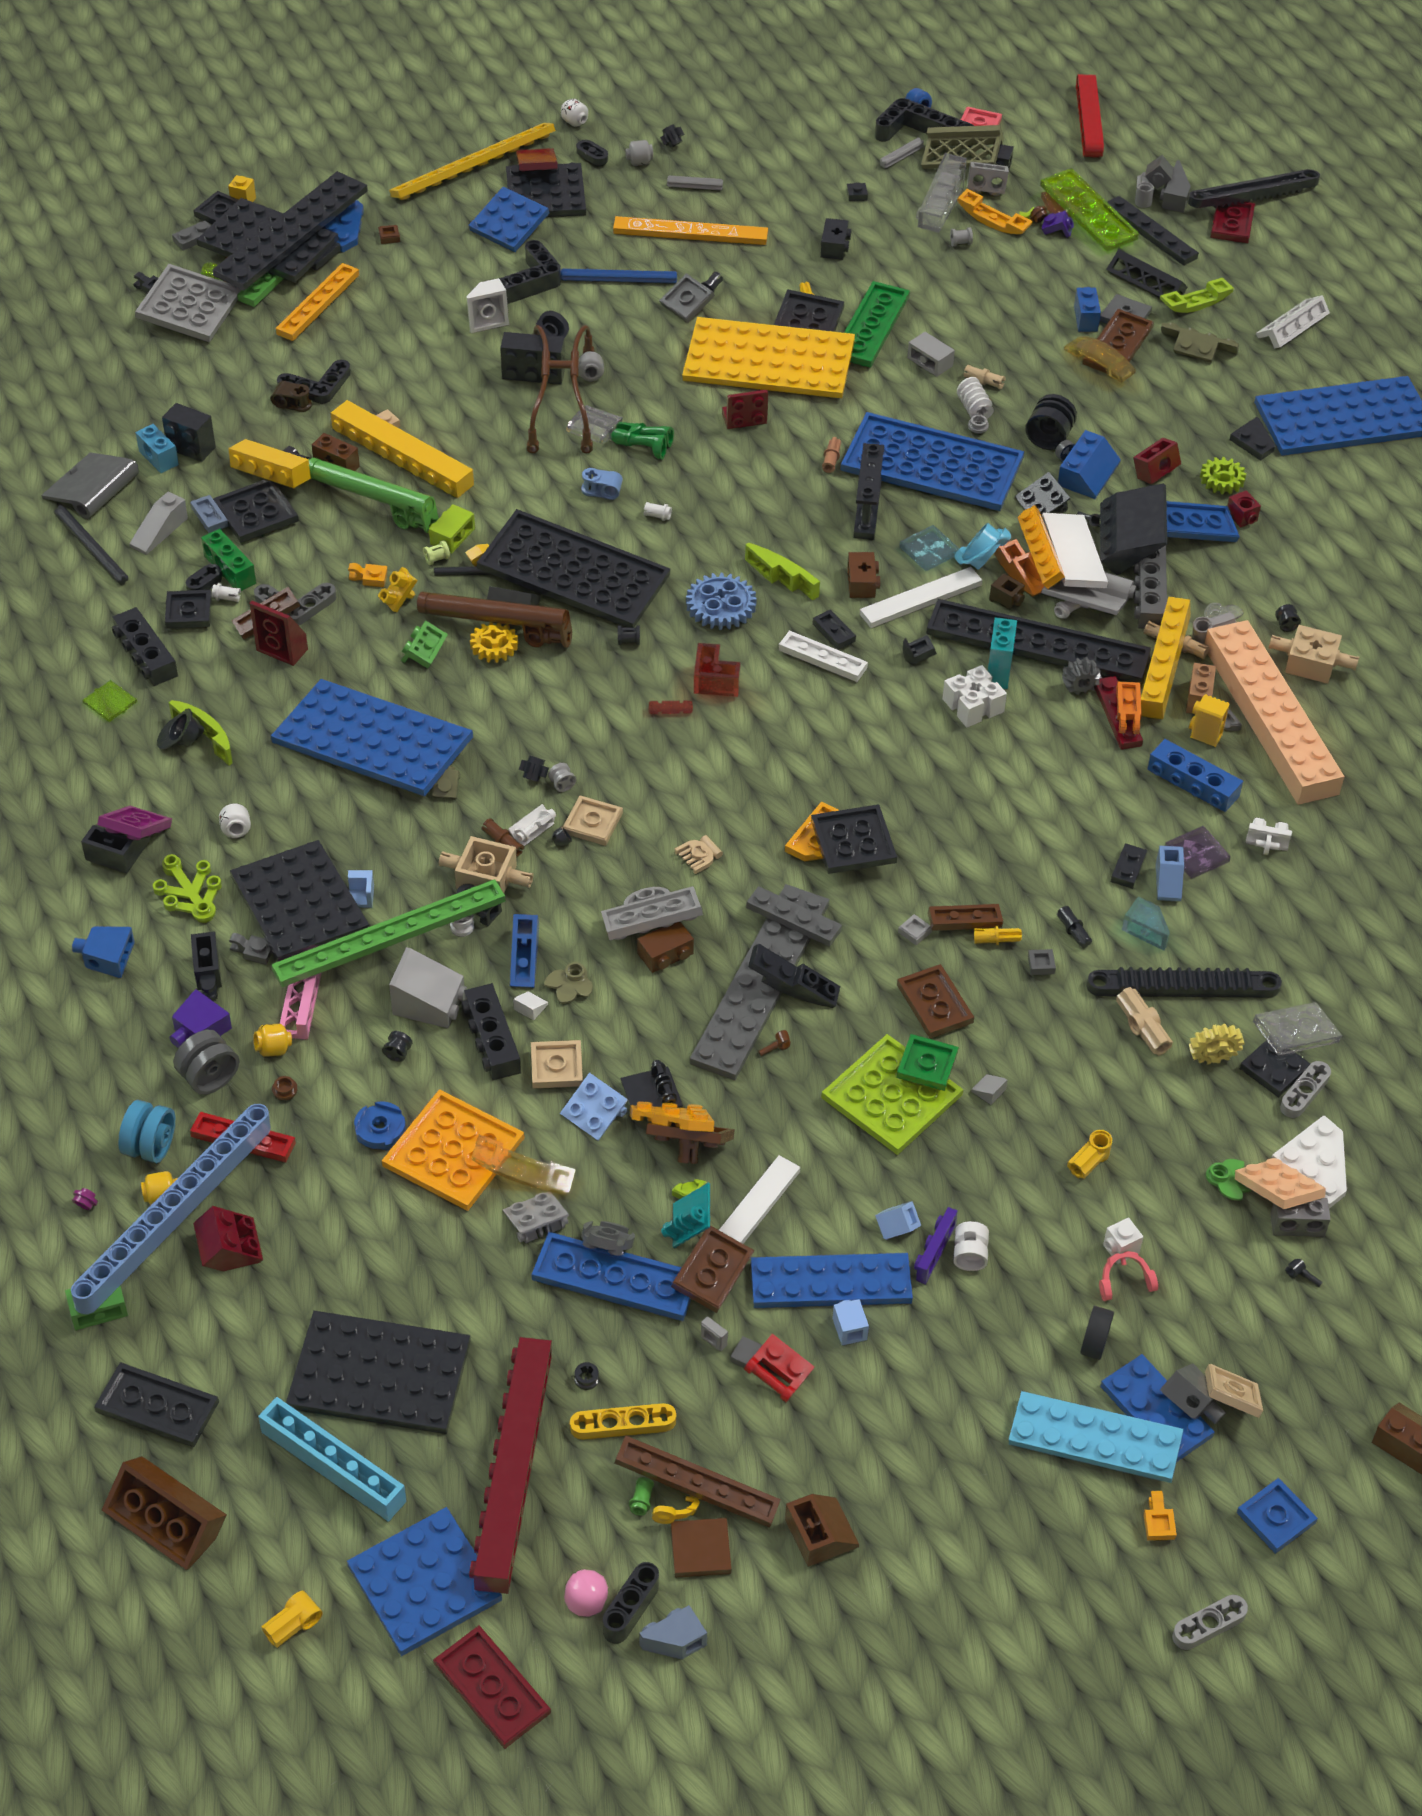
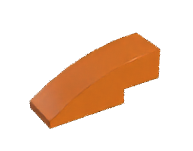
[994,539,1045,597]

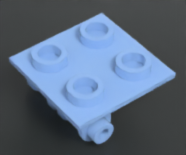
[560,1072,628,1141]

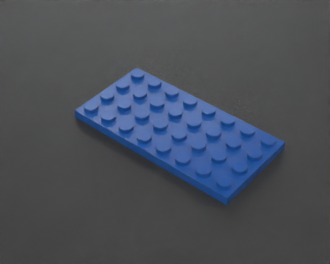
[1254,376,1422,456]
[840,412,1024,511]
[271,679,473,796]

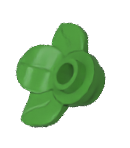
[1206,1159,1251,1200]

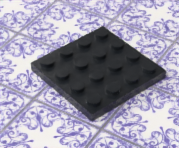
[506,162,586,217]

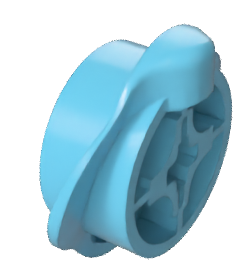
[954,523,1011,570]

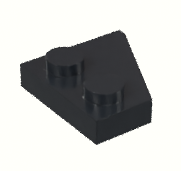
[1229,417,1275,461]

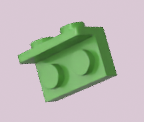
[401,620,448,669]

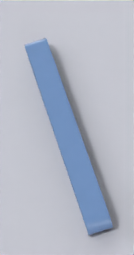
[71,1104,271,1314]

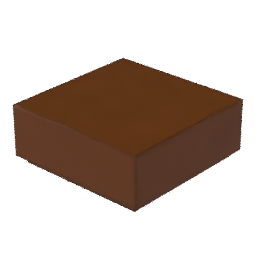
[378,225,400,244]

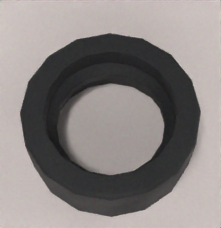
[1080,1305,1114,1360]

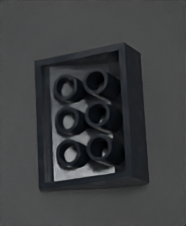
[1100,483,1167,575]

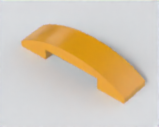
[957,189,1032,234]

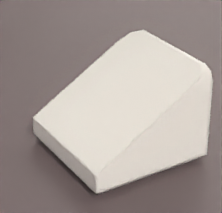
[513,991,548,1020]

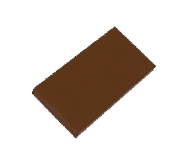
[1083,309,1154,378]

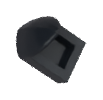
[902,635,937,664]

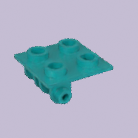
[661,1182,710,1248]

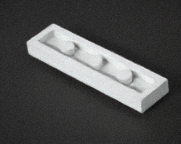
[779,631,868,682]

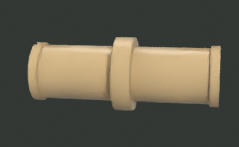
[964,365,1006,389]

